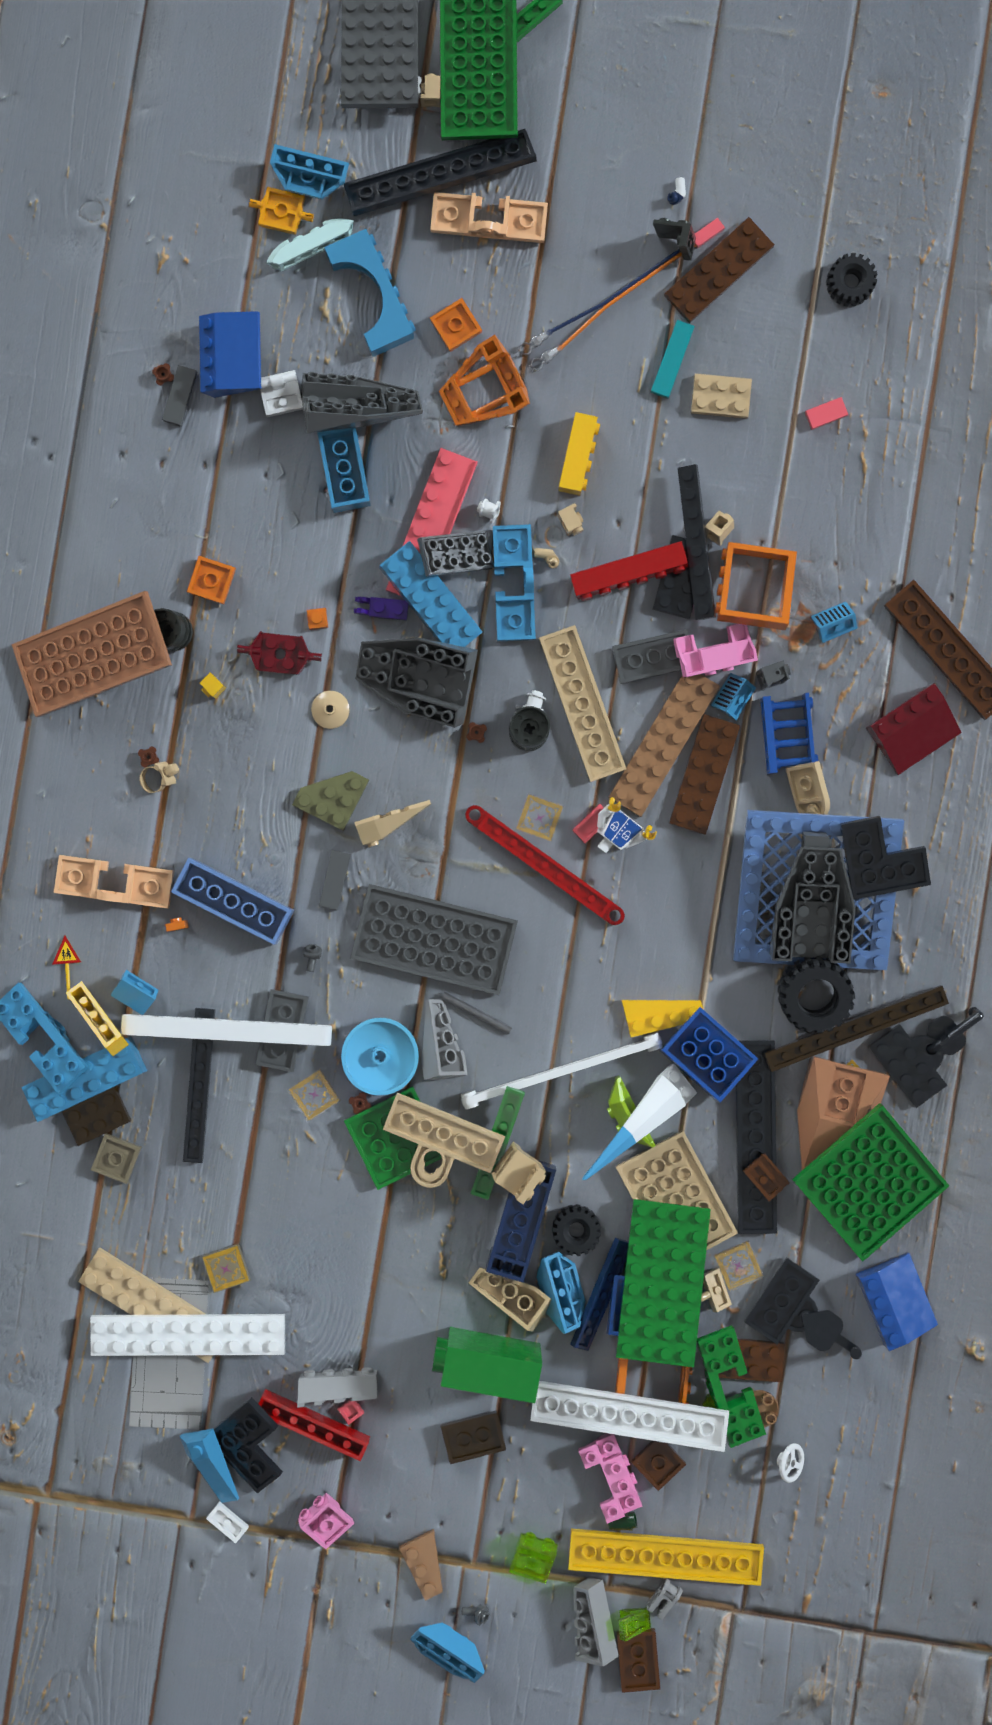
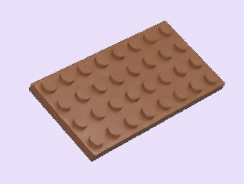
[11,591,172,717]

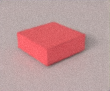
[337,1399,364,1425]

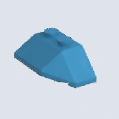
[270,144,349,200]
[536,1252,585,1334]
[410,1622,485,1683]

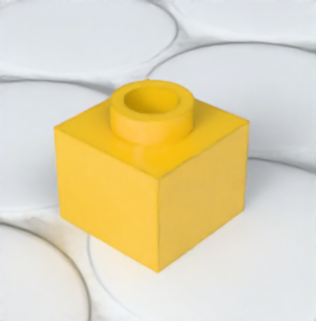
[200,672,226,699]

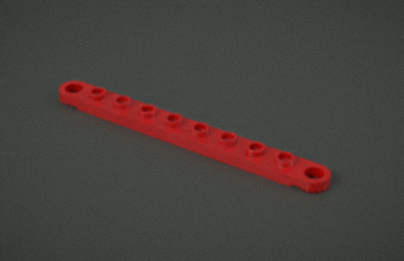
[465,805,625,925]

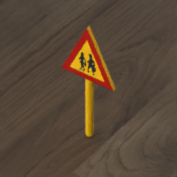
[52,936,81,1000]

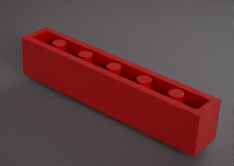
[570,541,688,601]
[258,1389,370,1462]

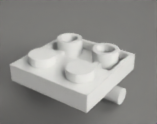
[260,370,303,417]

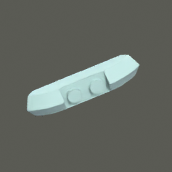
[267,218,354,271]

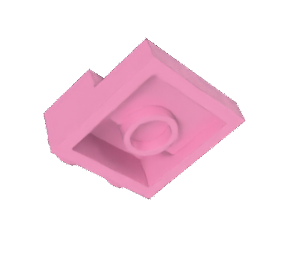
[298,1493,354,1549]

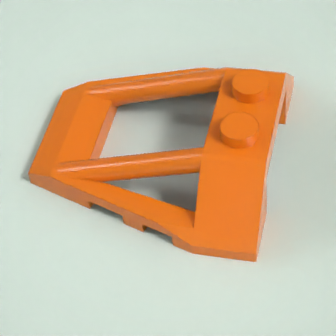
[439,335,530,426]

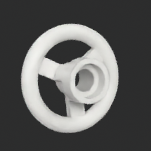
[777,1443,804,1483]

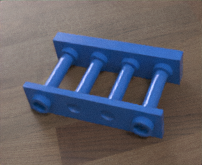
[760,693,818,775]

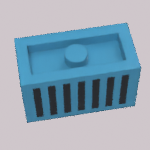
[811,602,858,643]
[711,673,756,720]

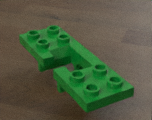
[697,1325,766,1448]

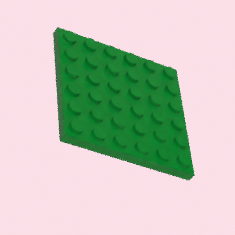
[792,1103,949,1262]

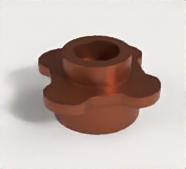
[152,363,174,386]
[466,722,487,743]
[138,746,159,768]
[349,1092,371,1114]

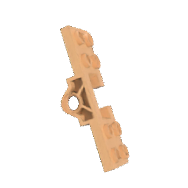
[430,192,548,243]
[54,855,174,909]

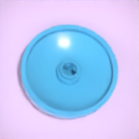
[341,1017,419,1095]

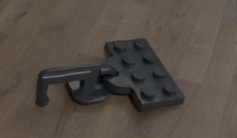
[868,1007,984,1108]
[744,1257,862,1359]

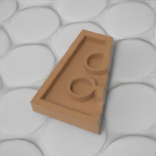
[399,1529,443,1601]

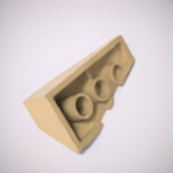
[354,800,431,848]
[469,1267,552,1331]

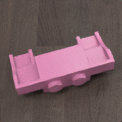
[673,624,758,677]
[578,1433,643,1524]

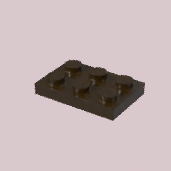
[62,1086,132,1146]
[441,1410,506,1464]

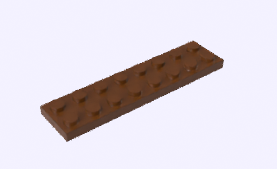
[883,579,992,720]

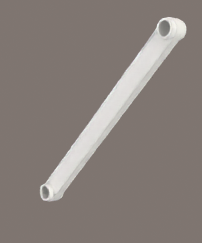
[461,1032,663,1110]

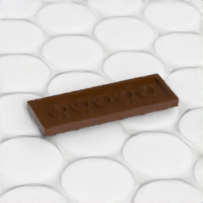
[664,217,775,324]
[669,714,740,835]

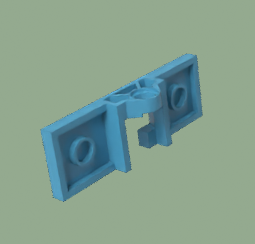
[493,524,536,641]
[0,982,89,1094]

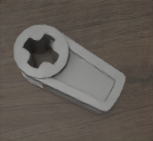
[647,1578,683,1620]

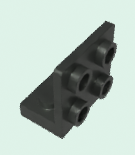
[653,218,696,261]

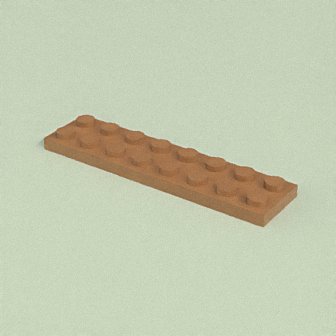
[608,674,720,817]

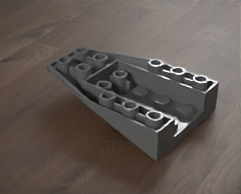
[301,372,423,433]
[355,637,478,728]
[769,847,856,964]

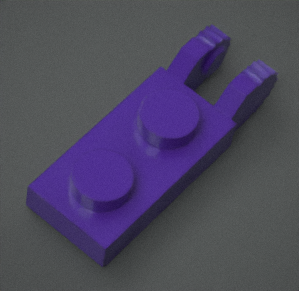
[354,597,409,621]

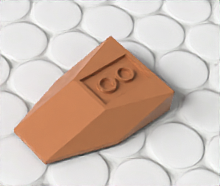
[797,1056,890,1170]

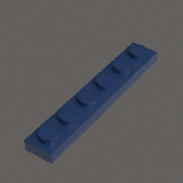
[570,1238,628,1351]

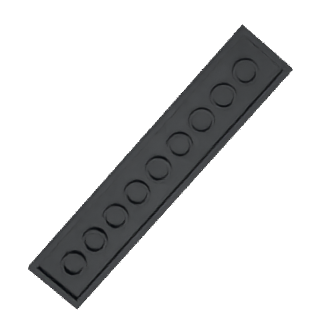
[344,129,537,216]
[736,1040,777,1234]

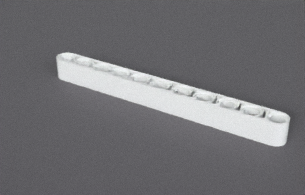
[121,1014,332,1046]

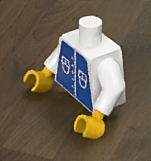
[597,797,657,853]

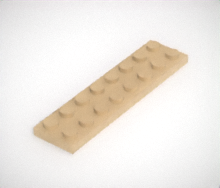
[539,625,626,782]
[78,1248,213,1363]

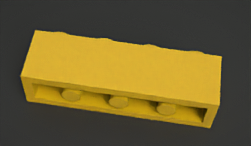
[558,412,600,496]
[66,981,129,1056]

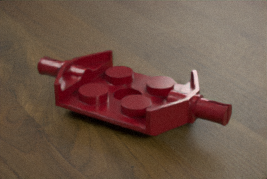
[237,631,322,675]

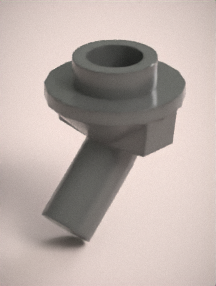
[303,944,322,972]
[461,1604,490,1626]

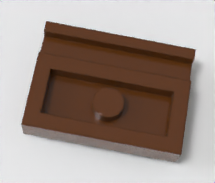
[743,1153,790,1201]

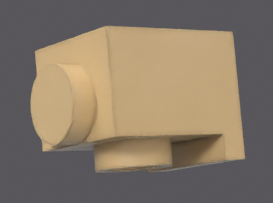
[421,73,441,107]
[557,503,584,536]
[705,511,734,546]

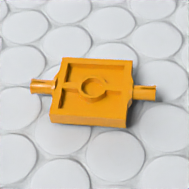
[249,187,314,235]

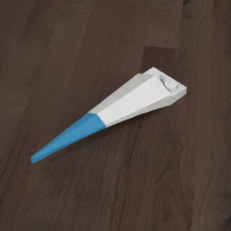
[582,1063,697,1180]

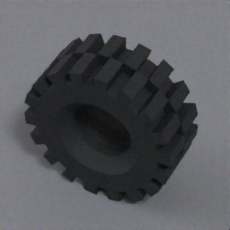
[826,253,878,307]
[552,1204,601,1256]

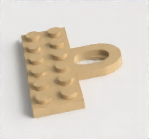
[383,1093,505,1188]

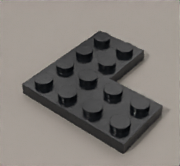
[840,816,931,900]
[213,1397,283,1493]

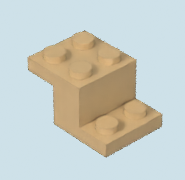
[491,1141,546,1204]

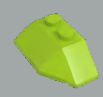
[607,1075,656,1148]

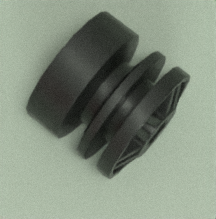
[154,608,193,652]
[509,706,550,751]

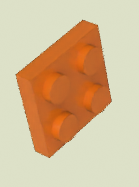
[430,298,482,352]
[187,556,236,605]

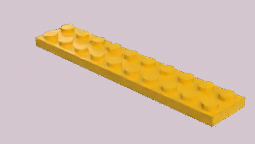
[568,1528,764,1586]

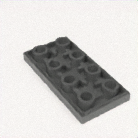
[417,531,494,577]

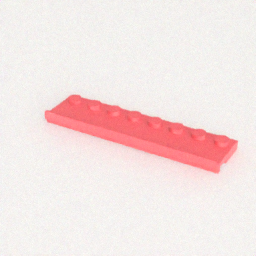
[386,448,478,597]

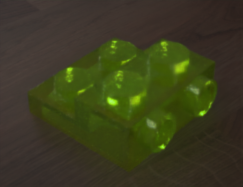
[509,1532,558,1584]

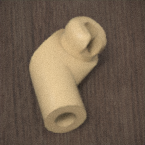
[534,548,559,569]

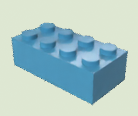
[317,428,371,513]

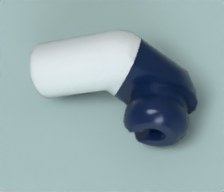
[667,177,686,205]

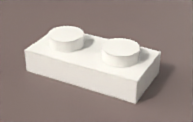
[206,1501,249,1543]

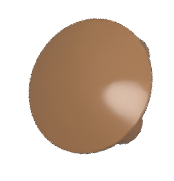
[753,1390,779,1428]

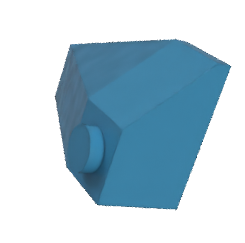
[180,1429,239,1503]

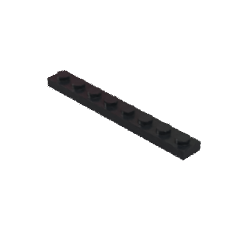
[677,464,716,621]
[183,1008,216,1163]

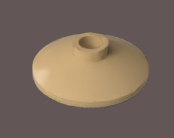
[311,691,350,729]

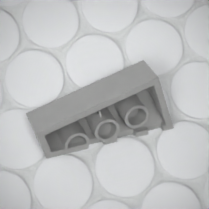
[297,1367,378,1408]
[574,1577,618,1667]

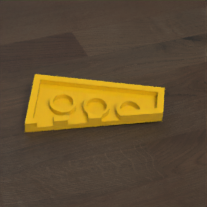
[621,1000,703,1037]

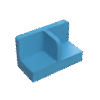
[111,970,159,1015]

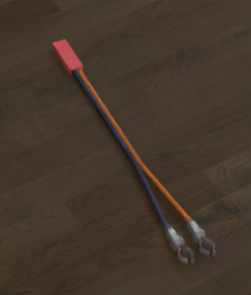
[518,218,725,372]

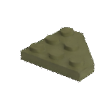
[292,771,369,831]

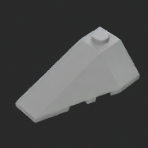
[421,999,468,1080]

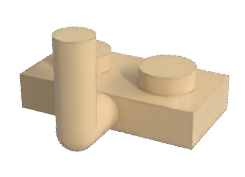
[701,1268,732,1312]

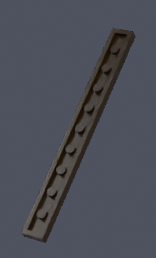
[763,985,949,1072]

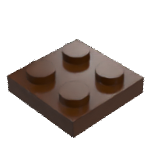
[631,1441,686,1491]

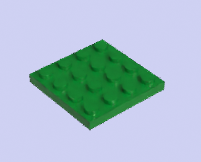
[344,1086,442,1190]

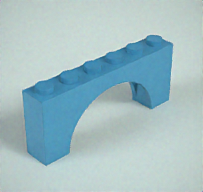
[324,229,416,357]

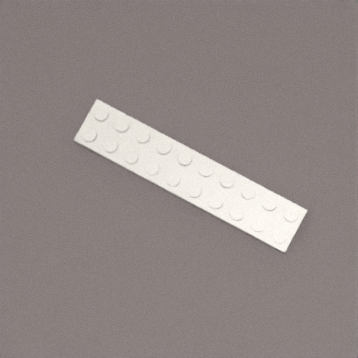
[90,1314,285,1356]
[530,1381,729,1452]

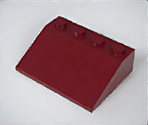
[866,683,962,775]

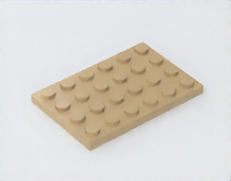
[615,1130,738,1250]

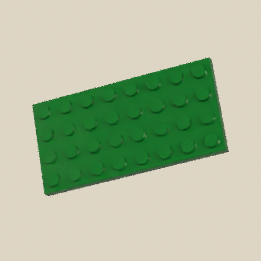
[440,0,518,141]
[616,1199,711,1367]

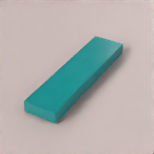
[650,320,695,399]

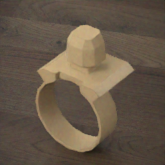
[140,761,179,793]

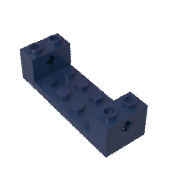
[486,1160,556,1283]

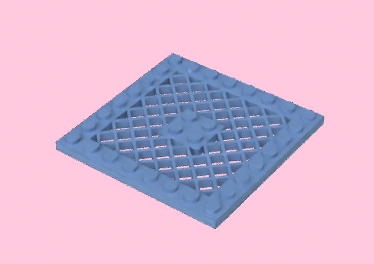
[733,810,904,970]

